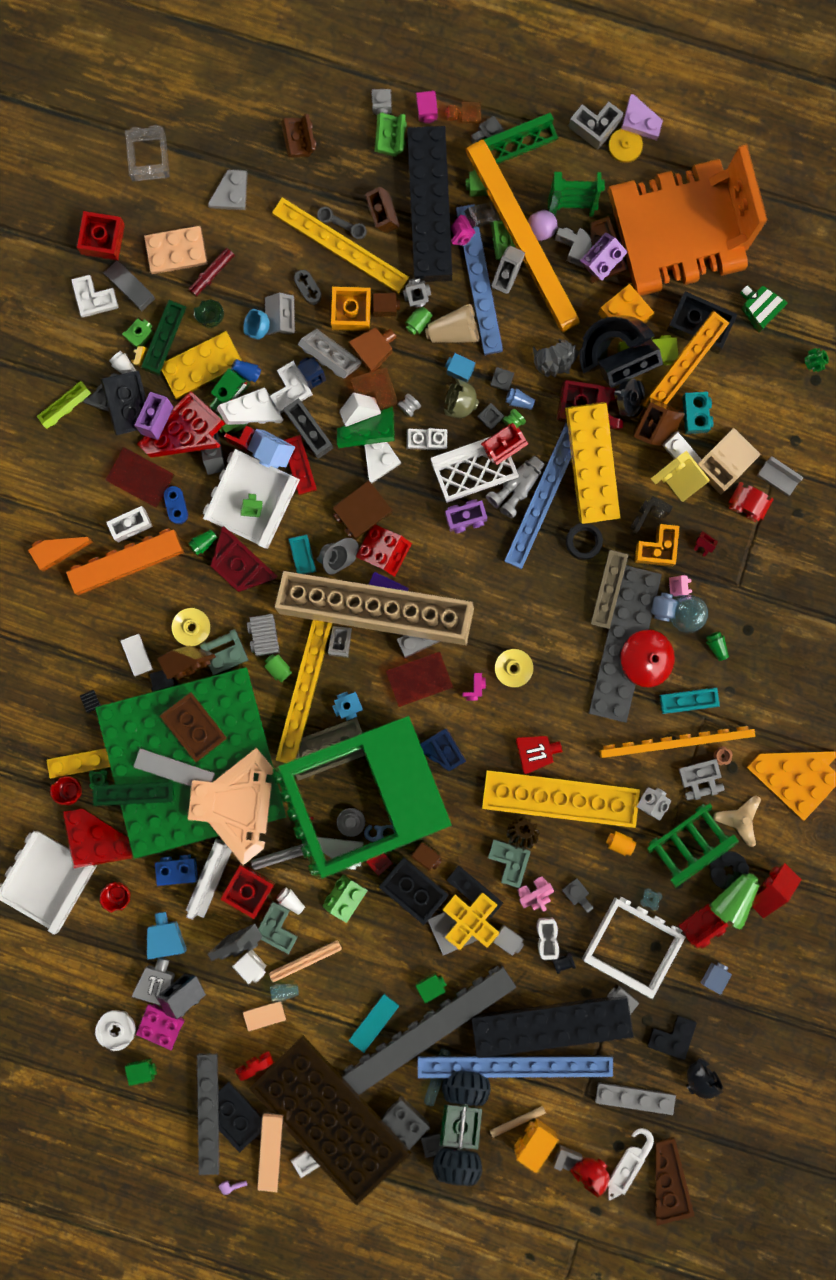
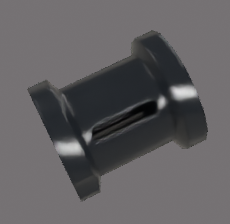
[552,952,576,974]

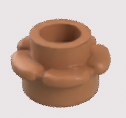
[713,746,733,765]

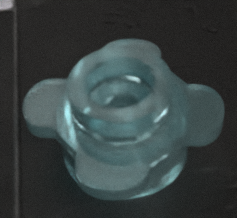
[640,888,662,911]

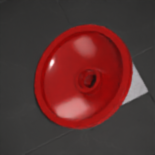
[621,630,675,687]

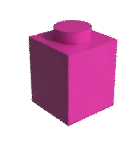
[416,91,438,123]

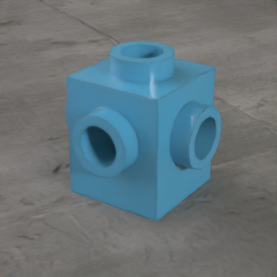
[332,692,363,721]

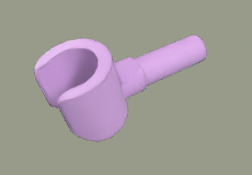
[219,1180,247,1195]

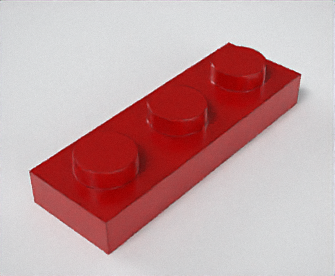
[284,435,317,496]

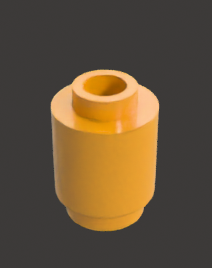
[606,831,636,856]

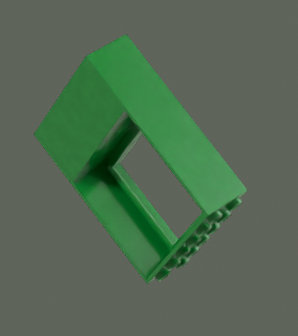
[272,716,452,879]

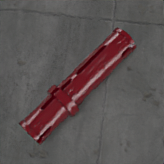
[188,248,235,297]

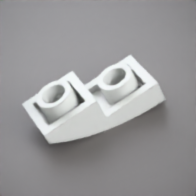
[406,428,447,449]

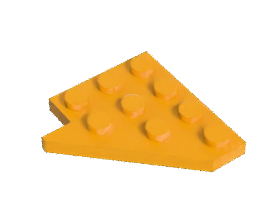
[746,752,836,821]

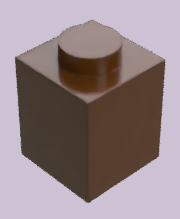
[373,293,400,317]

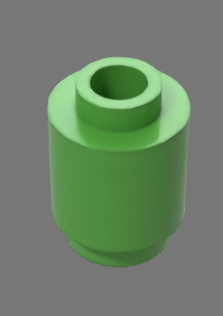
[405,306,432,335]
[264,654,292,683]

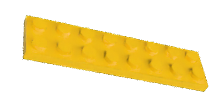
[482,770,640,828]

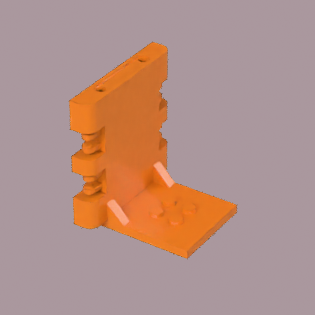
[608,145,767,296]

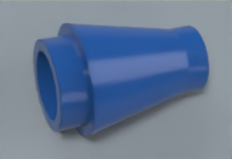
[231,359,261,382]

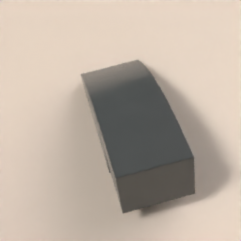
[104,261,155,312]

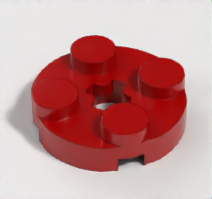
[234,1051,274,1081]

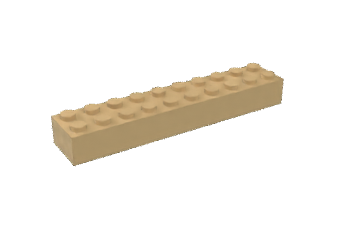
[275,571,474,645]

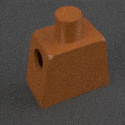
[349,328,397,374]

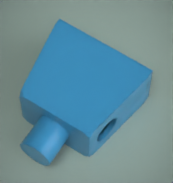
[147,912,187,959]

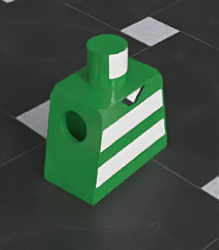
[739,285,788,333]

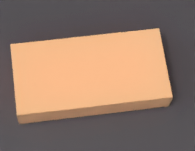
[243,1001,286,1031]

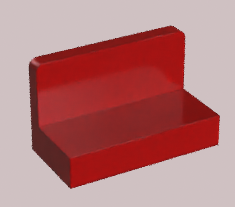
[224,426,255,453]

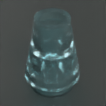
[270,983,299,1003]

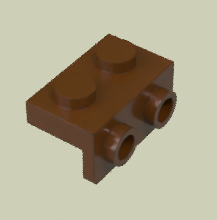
[281,114,316,157]

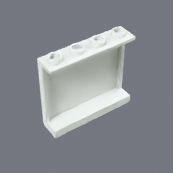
[203,449,300,549]
[0,831,97,934]

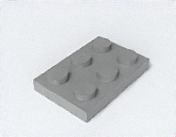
[298,329,362,379]

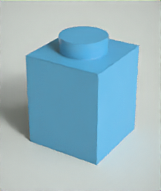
[445,353,476,382]

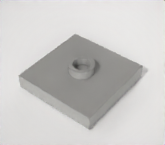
[428,912,477,956]

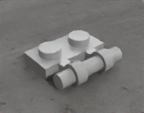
[678,759,725,800]

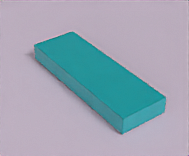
[659,688,720,714]
[349,993,400,1053]

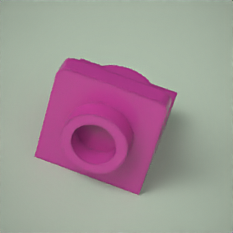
[450,215,476,246]

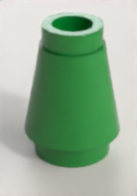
[188,530,218,556]
[706,631,729,661]

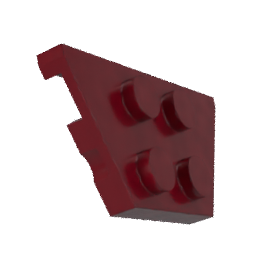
[211,526,278,592]

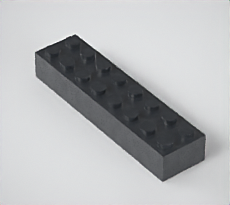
[407,126,452,282]
[472,996,634,1058]

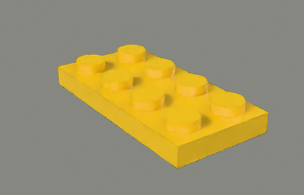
[162,331,242,399]

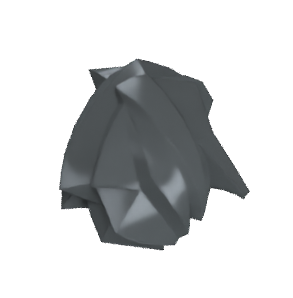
[533,339,580,377]

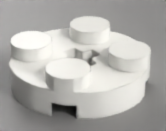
[95,1010,136,1051]

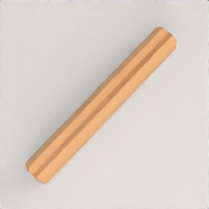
[269,941,341,982]

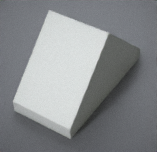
[340,392,381,427]

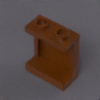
[332,481,393,540]

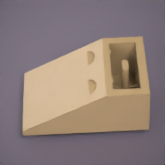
[698,428,761,495]

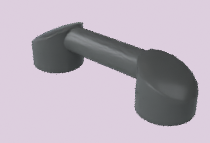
[317,207,367,240]

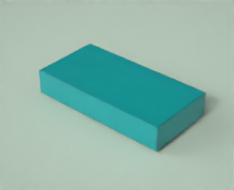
[289,534,316,575]

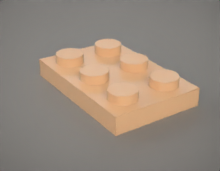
[144,226,207,274]

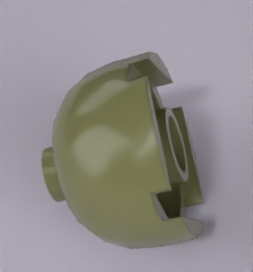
[444,379,479,418]

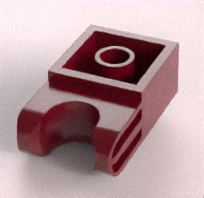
[557,380,623,430]

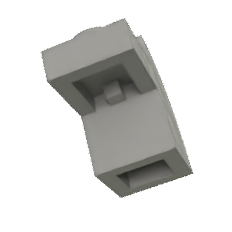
[555,228,591,268]

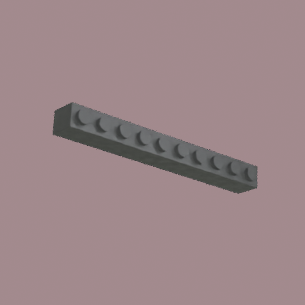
[342,965,516,1095]

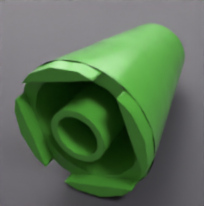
[709,873,760,929]

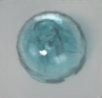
[670,595,708,633]

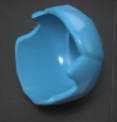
[243,309,270,339]

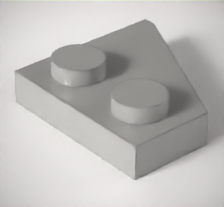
[208,170,247,210]

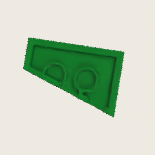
[337,406,395,448]

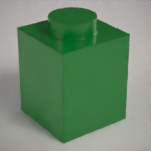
[416,972,447,1003]
[125,1058,157,1086]

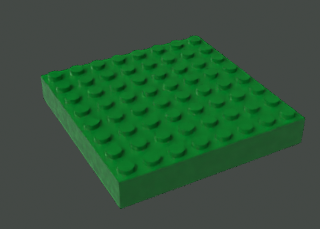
[95,667,287,859]

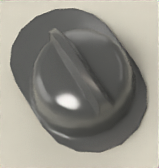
[317,537,359,574]

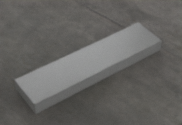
[134,749,215,786]

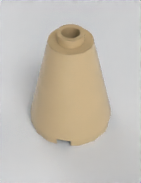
[425,304,479,342]

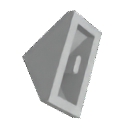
[328,626,352,658]

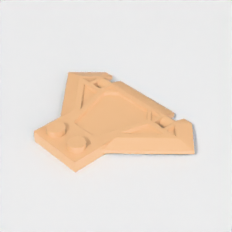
[188,748,273,865]

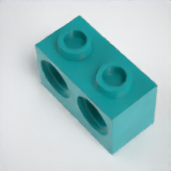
[682,392,713,434]

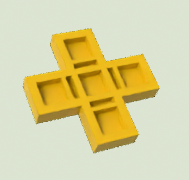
[442,892,500,950]

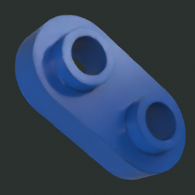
[164,486,188,524]

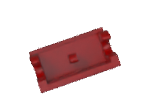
[481,423,528,465]

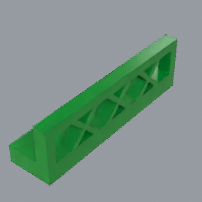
[484,112,558,164]

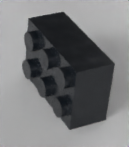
[667,291,737,354]
[379,856,449,925]

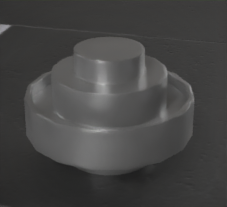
[337,808,365,837]

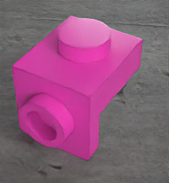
[462,673,486,701]

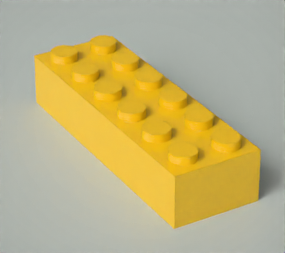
[565,402,620,524]

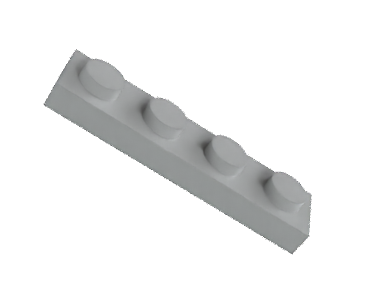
[595,1082,676,1115]

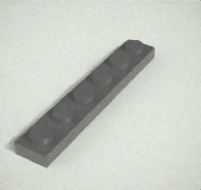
[197,1053,219,1175]

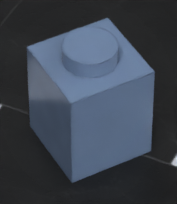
[701,962,732,995]

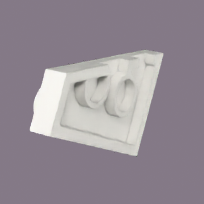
[217,387,283,425]

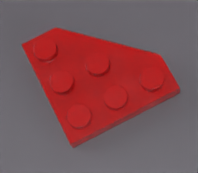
[63,809,132,869]

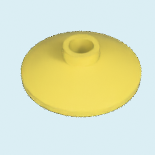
[172,608,210,646]
[495,649,533,687]

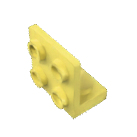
[651,450,710,502]

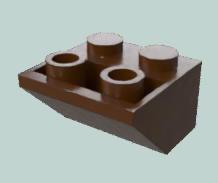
[633,397,685,447]
[158,646,216,680]

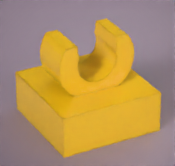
[131,346,148,368]

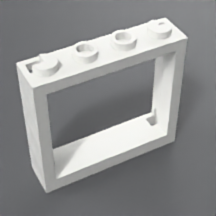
[582,897,685,999]

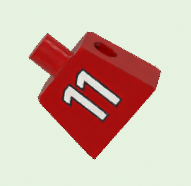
[515,736,563,774]

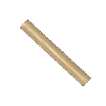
[490,1106,546,1138]

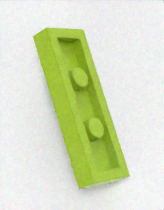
[37,381,91,429]

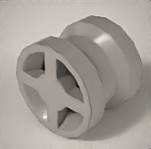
[397,393,421,417]

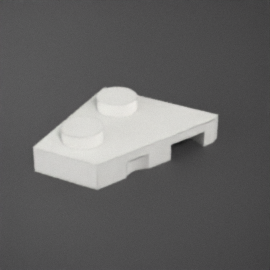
[365,442,401,483]

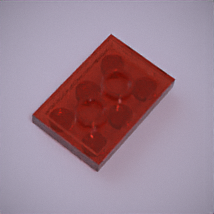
[106,447,175,508]
[386,652,453,707]

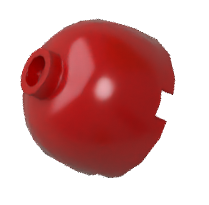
[570,1157,610,1197]

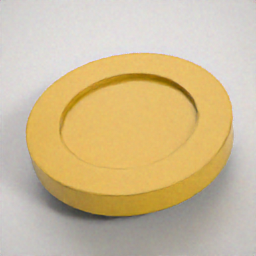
[609,129,643,163]

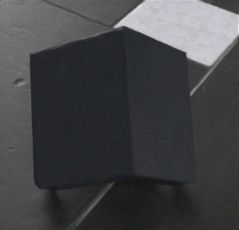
[150,669,177,692]

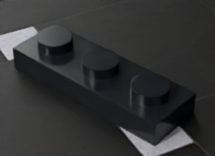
[446,865,503,918]

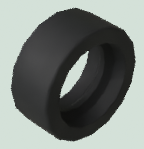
[566,523,603,560]

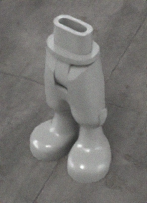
[486,456,545,518]

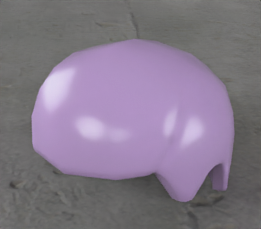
[528,210,557,241]

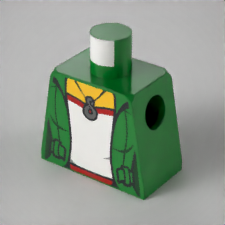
[209,368,250,412]

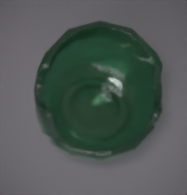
[194,299,224,328]

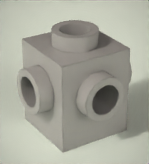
[403,278,431,307]
[637,787,671,821]

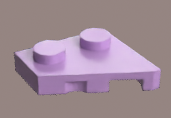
[621,94,663,140]

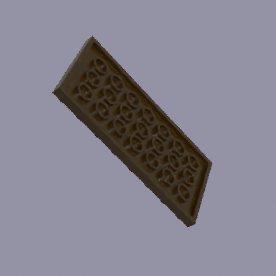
[249,1035,412,1206]

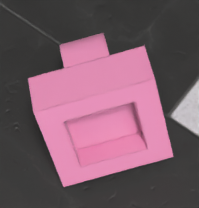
[669,576,692,597]

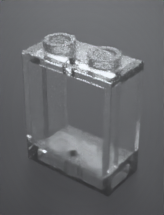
[125,125,170,181]

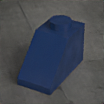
[297,357,326,389]

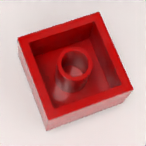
[77,211,125,260]
[220,864,275,919]

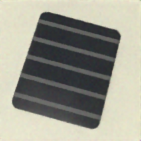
[80,690,100,713]

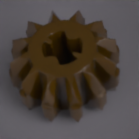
[506,817,540,851]

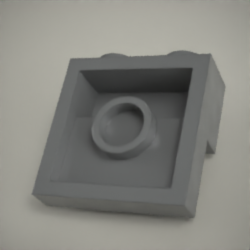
[207,924,262,961]

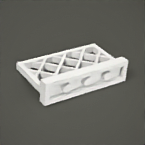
[431,437,519,503]
[186,838,232,919]

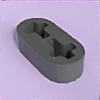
[294,270,321,305]

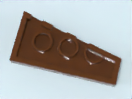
[655,1137,695,1226]

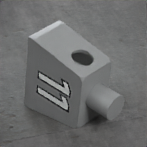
[132,957,175,1005]

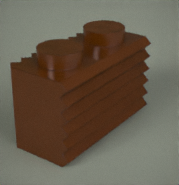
[365,187,400,233]
[411,841,442,871]

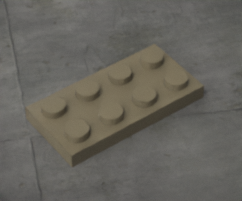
[296,718,365,781]

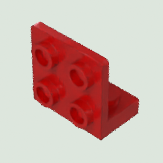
[356,525,412,577]
[677,903,729,949]

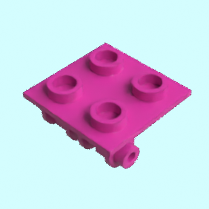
[136,1004,185,1051]

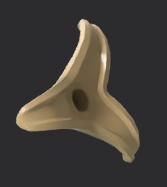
[714,796,761,847]

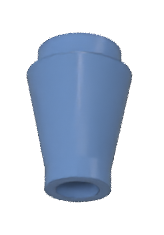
[505,388,535,410]

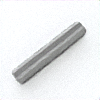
[251,844,303,870]

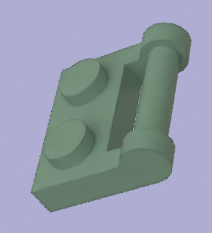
[200,629,249,676]

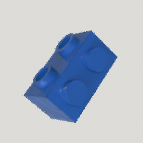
[155,855,198,886]

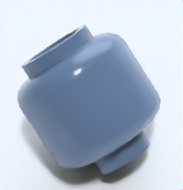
[651,593,678,621]

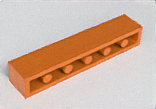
[66,528,184,595]

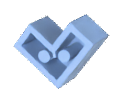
[247,429,295,469]

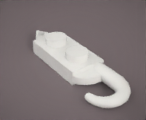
[608,1128,654,1200]

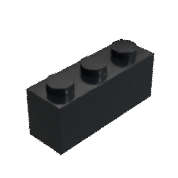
[598,339,663,388]

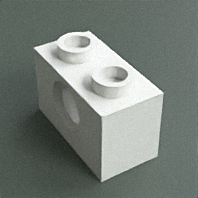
[106,506,153,542]
[233,950,267,984]

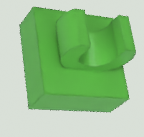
[241,493,262,517]

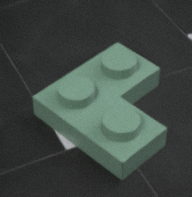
[488,839,531,888]
[258,901,298,954]

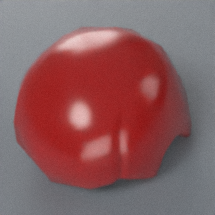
[50,776,82,805]
[99,882,131,913]

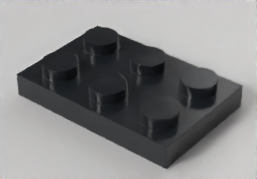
[101,370,146,436]
[218,1081,263,1153]

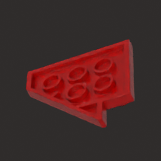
[137,391,225,458]

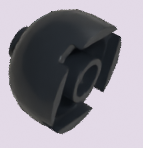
[686,1058,723,1099]

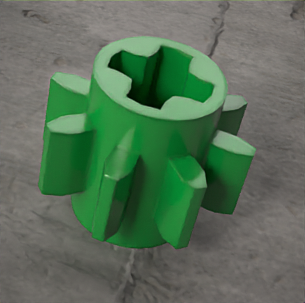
[805,348,829,372]

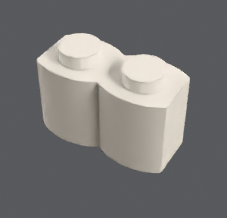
[537,917,559,960]

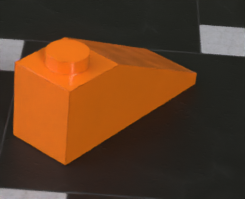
[28,537,93,572]

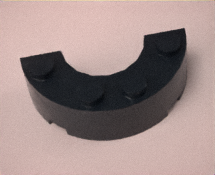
[580,315,655,373]

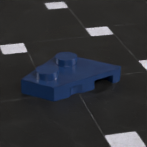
[420,728,466,771]

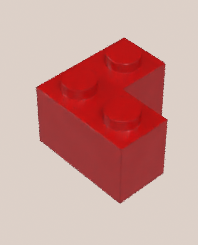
[752,863,802,919]

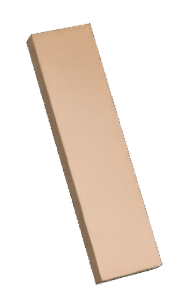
[258,1113,283,1192]

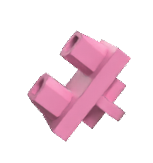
[518,877,554,912]

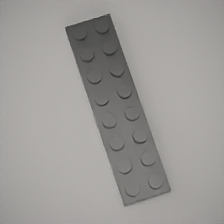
[588,566,662,723]

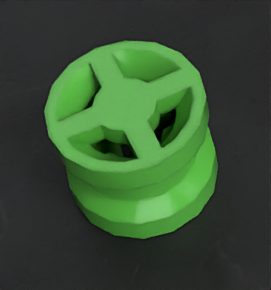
[502,409,526,428]

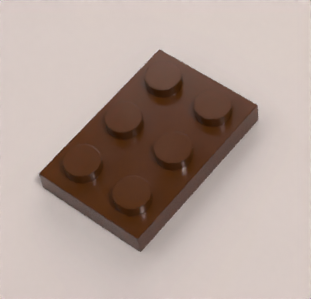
[160,692,227,762]

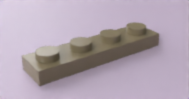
[591,550,629,629]

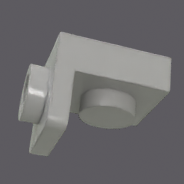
[372,89,392,115]

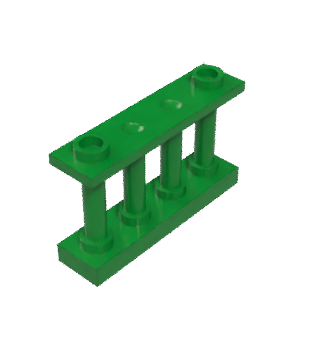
[548,172,605,217]
[647,803,739,888]

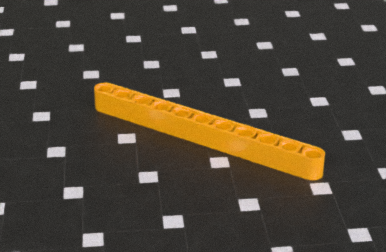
[465,139,580,332]

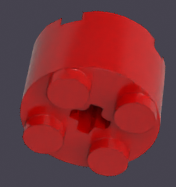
[728,482,774,522]

